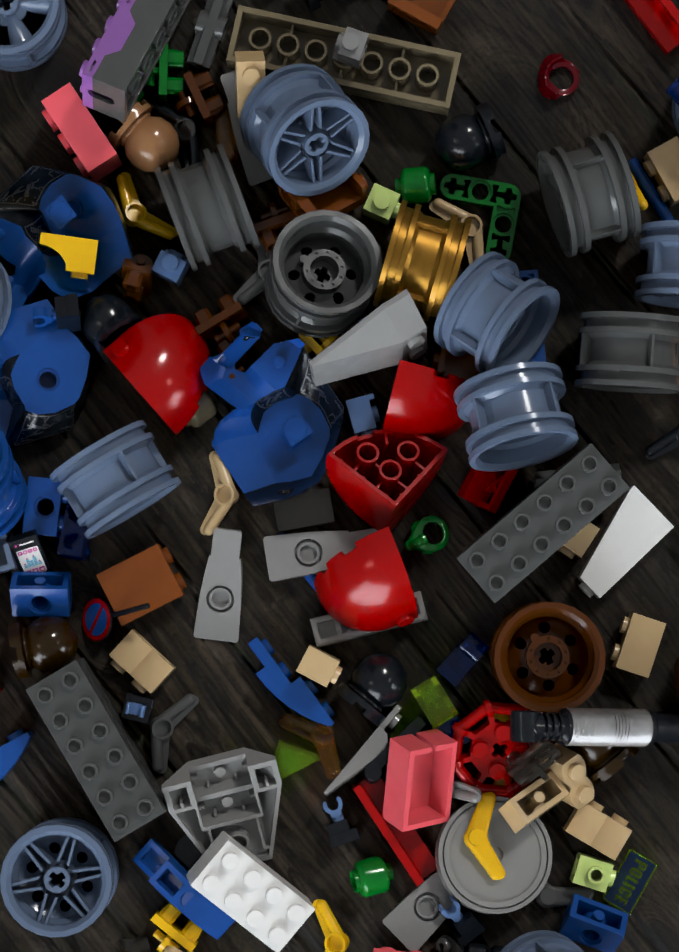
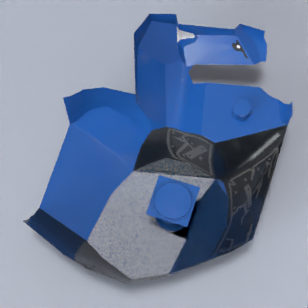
[0,166,133,310]
[0,298,98,448]
[200,321,344,506]

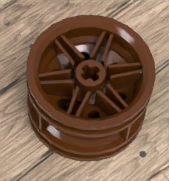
[489,601,606,712]

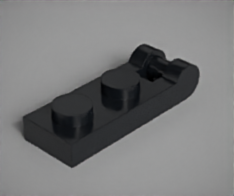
[364,716,426,784]

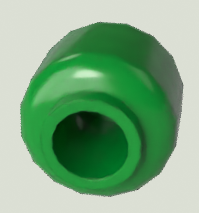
[395,166,436,205]
[349,856,394,898]

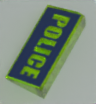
[602,848,658,915]

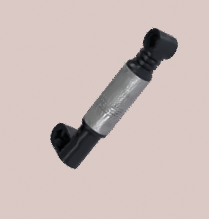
[510,707,679,747]

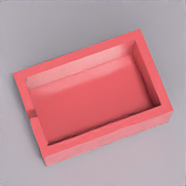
[41,82,123,181]
[382,729,458,832]

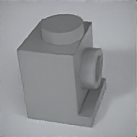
[332,26,369,69]

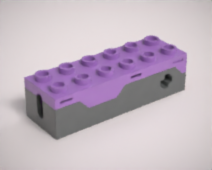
[79,0,191,122]

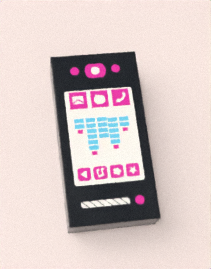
[8,529,53,572]

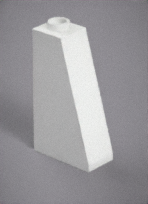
[577,485,674,598]

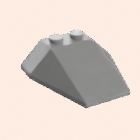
[309,289,428,386]
[161,747,282,861]

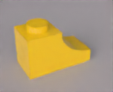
[39,232,98,280]

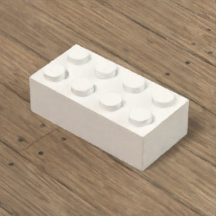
[186,831,315,952]

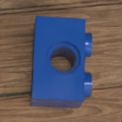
[22,476,68,537]
[9,572,73,617]
[559,893,629,952]

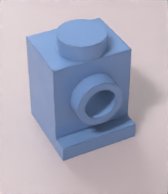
[152,249,190,287]
[345,393,381,436]

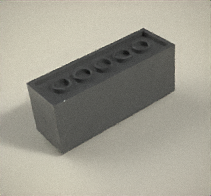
[456,443,630,603]
[26,658,168,842]

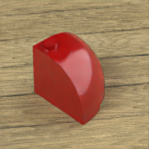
[103,314,210,435]
[383,360,466,441]
[325,429,448,531]
[314,526,418,631]

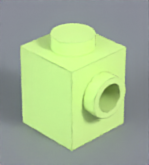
[363,183,401,226]
[569,852,616,893]

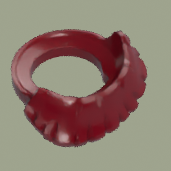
[538,53,580,100]

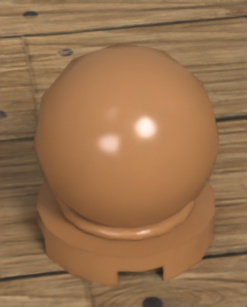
[107,99,180,172]

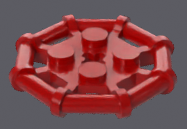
[451,699,549,799]

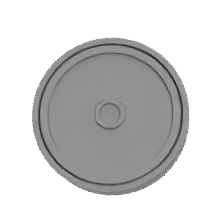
[435,796,553,914]

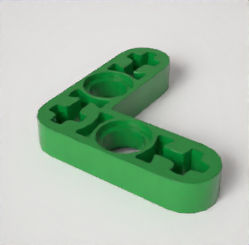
[439,174,521,259]

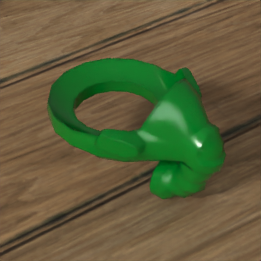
[404,515,449,555]

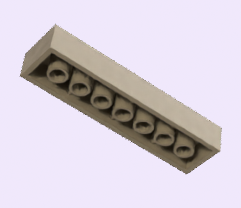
[226,5,461,116]

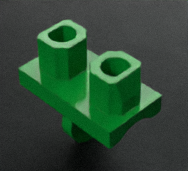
[146,44,184,101]

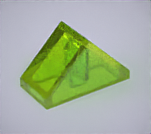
[410,675,459,729]
[274,740,321,779]

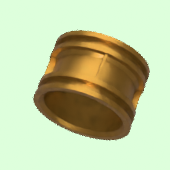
[373,200,472,321]

